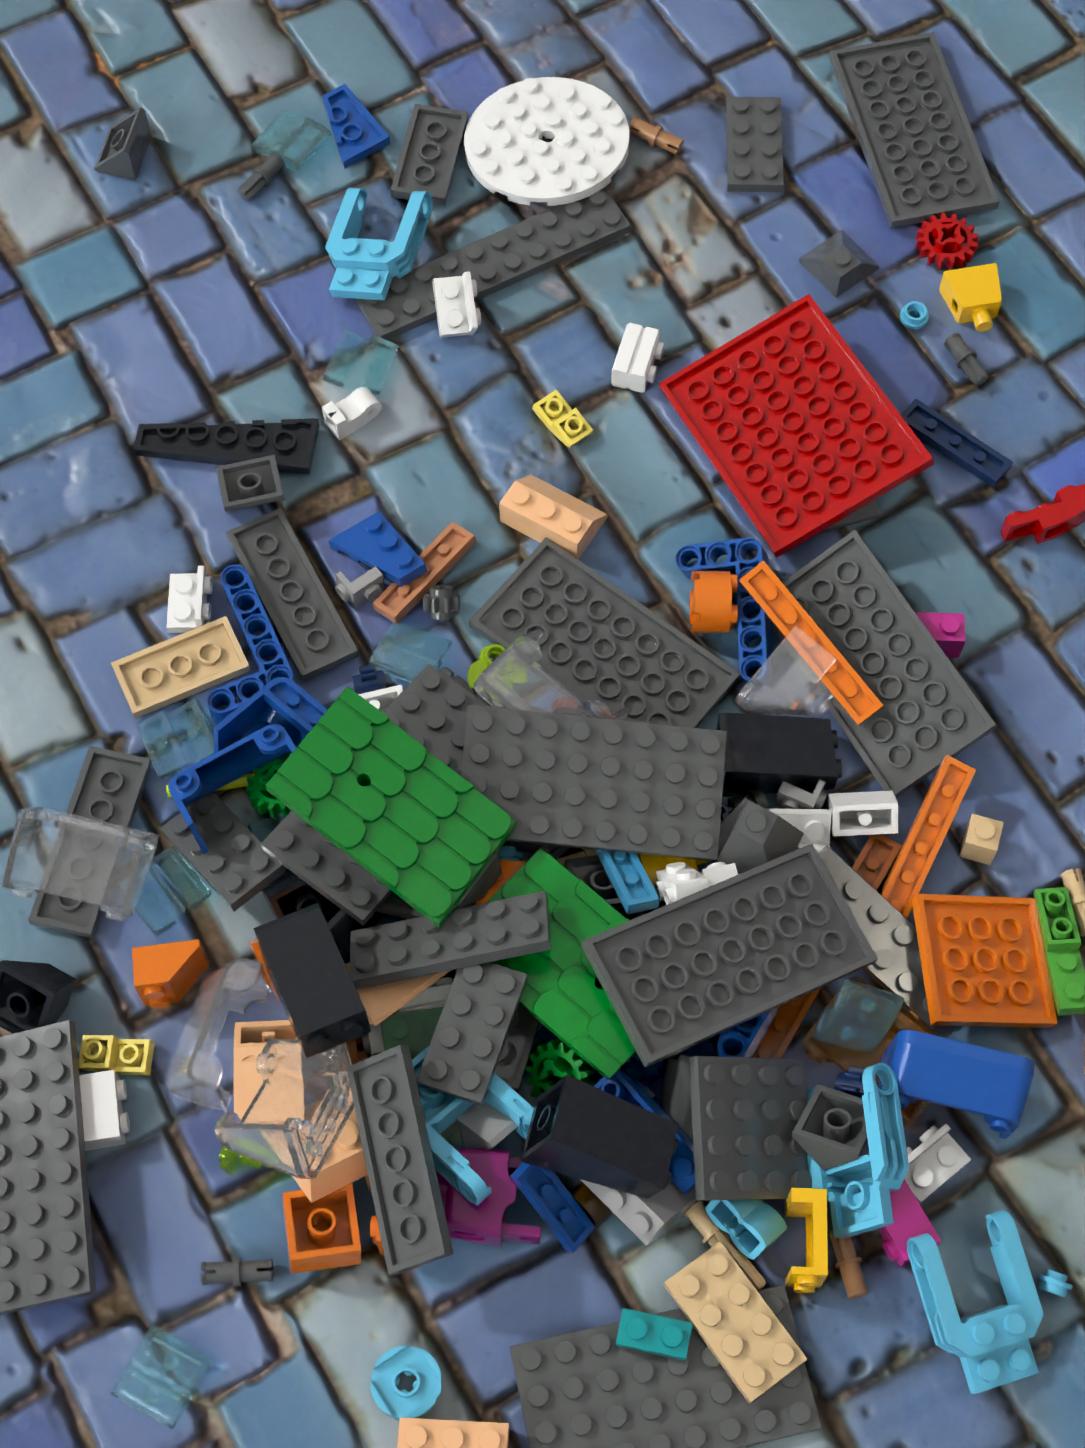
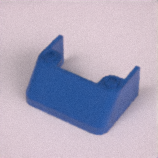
[214,677,328,754]
[168,724,296,854]
[877,1030,1035,1139]

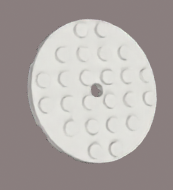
[464,77,630,206]

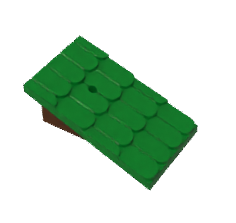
[265,686,516,929]
[486,848,636,1079]

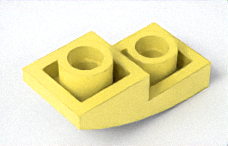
[532,389,594,448]
[78,1035,155,1076]

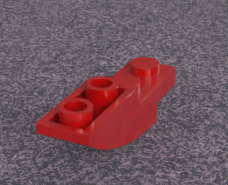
[1000,484,1085,544]

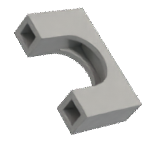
[580,1179,696,1245]

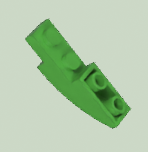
[1034,887,1085,1016]

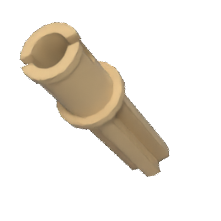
[684,1201,766,1291]

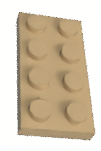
[111,616,251,719]
[663,1241,807,1404]

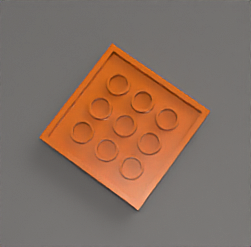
[911,894,1058,1028]

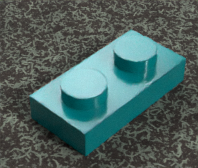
[615,1308,693,1361]

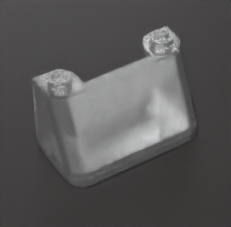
[2,807,159,921]
[166,958,272,1112]
[215,1039,354,1179]

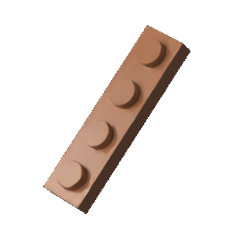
[372,522,476,625]

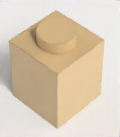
[959,814,1004,865]

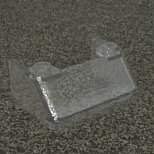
[735,626,837,718]
[474,629,630,721]

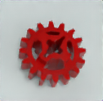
[915,213,979,270]

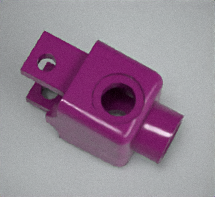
[436,1149,541,1247]

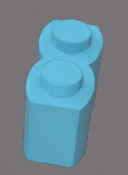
[705,1200,787,1260]

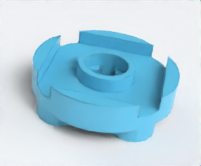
[371,1346,442,1421]

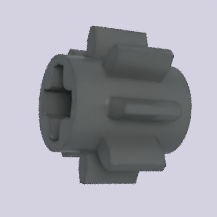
[423,585,460,620]

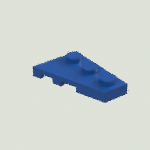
[322,84,390,169]
[328,511,427,587]

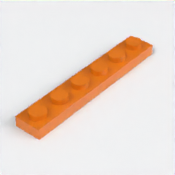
[739,560,884,726]
[880,755,976,919]

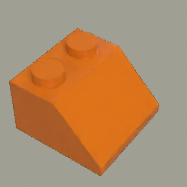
[132,939,209,1009]

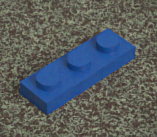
[510,1162,596,1253]

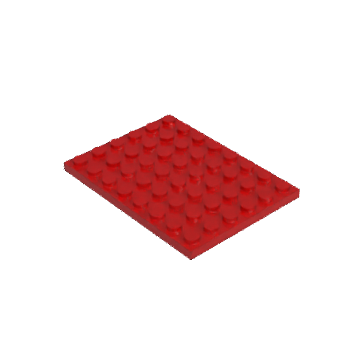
[658,294,934,558]

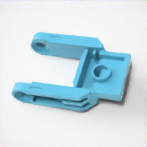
[325,187,433,301]
[412,1046,534,1205]
[807,1063,909,1239]
[907,1210,1044,1394]

